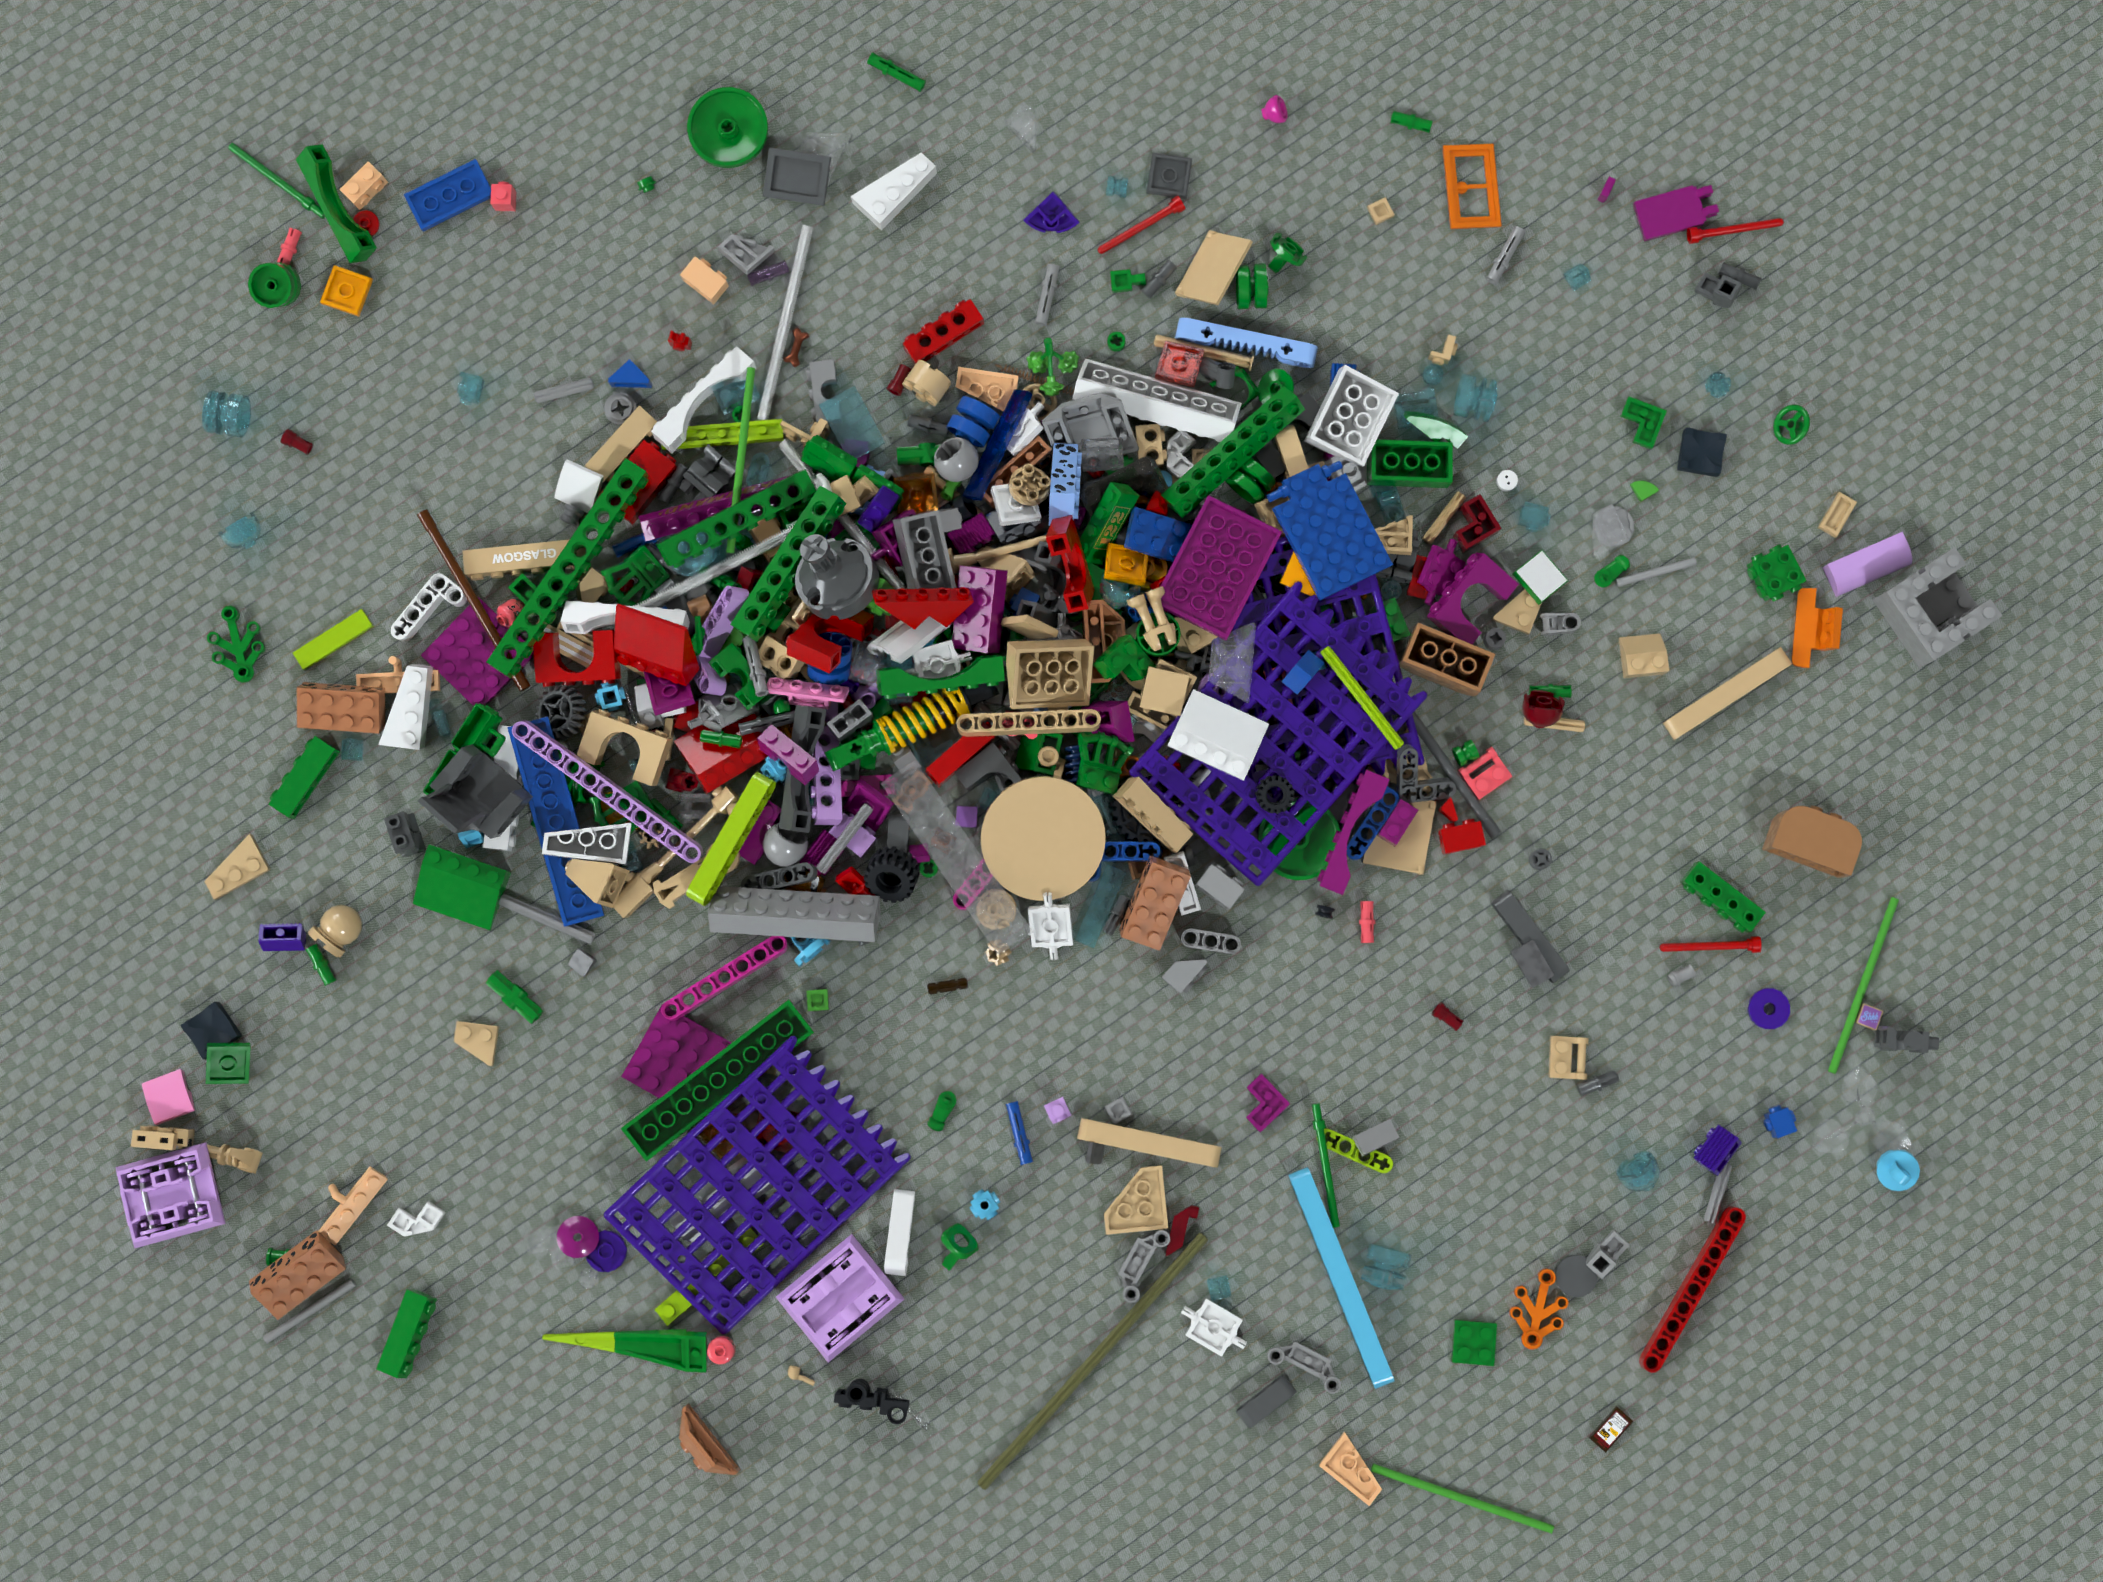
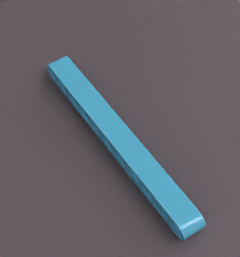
[1288,1167,1395,1389]

